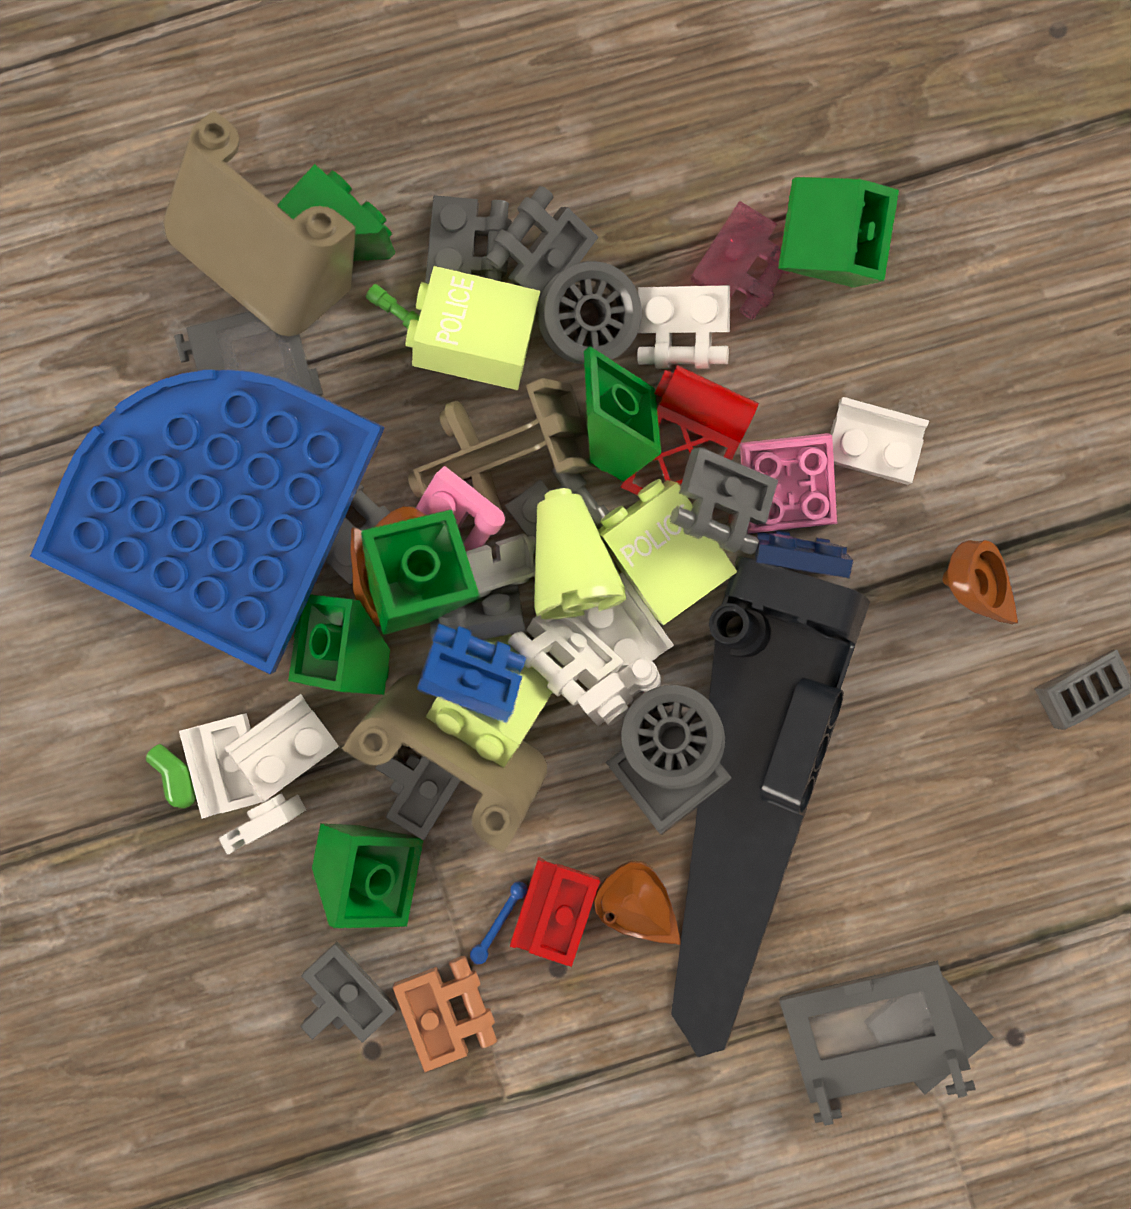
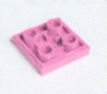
[740,433,837,534]

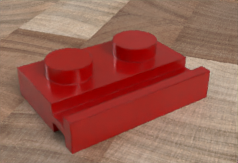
[509,857,600,967]

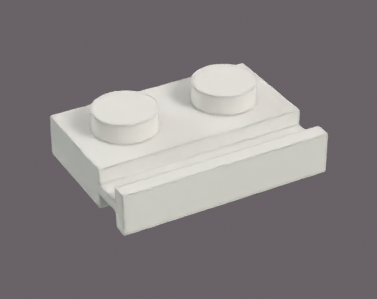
[830,397,929,485]
[577,572,674,674]
[224,694,339,801]
[179,713,269,818]
[219,793,306,855]

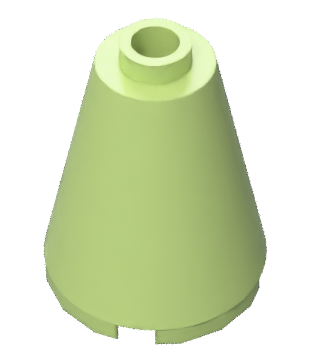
[534,488,626,620]

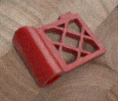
[621,365,759,495]

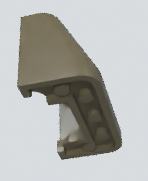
[163,110,355,336]
[342,674,547,853]

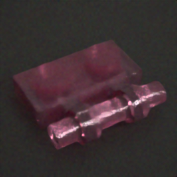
[690,201,789,320]

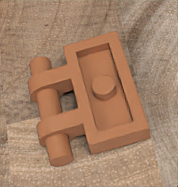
[393,956,497,1072]

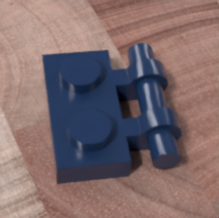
[755,530,853,579]

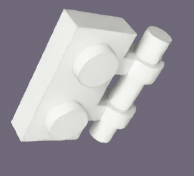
[637,286,730,369]
[508,616,624,706]
[576,658,661,726]

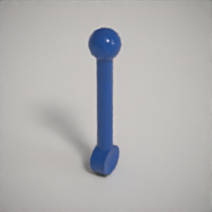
[470,881,528,964]

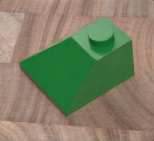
[584,346,661,482]
[361,509,480,635]
[288,594,390,695]
[312,823,424,928]

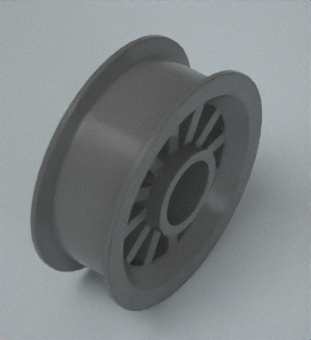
[537,261,642,364]
[621,685,725,790]

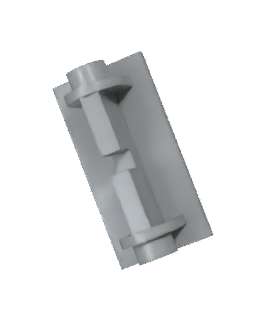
[466,534,536,597]

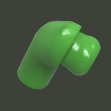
[146,744,196,808]

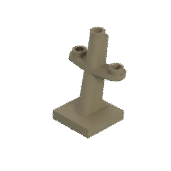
[408,378,598,511]

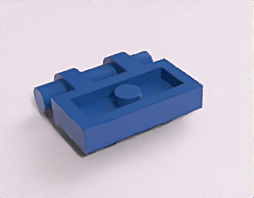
[417,623,526,723]

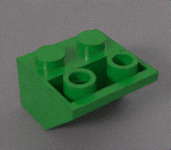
[277,164,396,261]
[778,177,899,288]

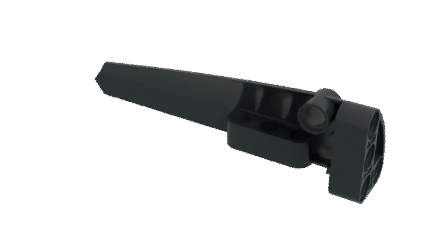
[671,556,870,1057]

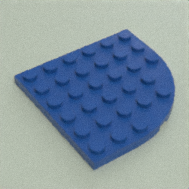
[30,370,385,674]

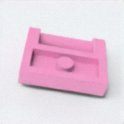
[416,466,505,551]

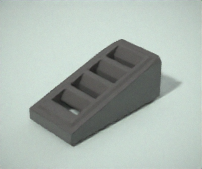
[1034,649,1131,730]

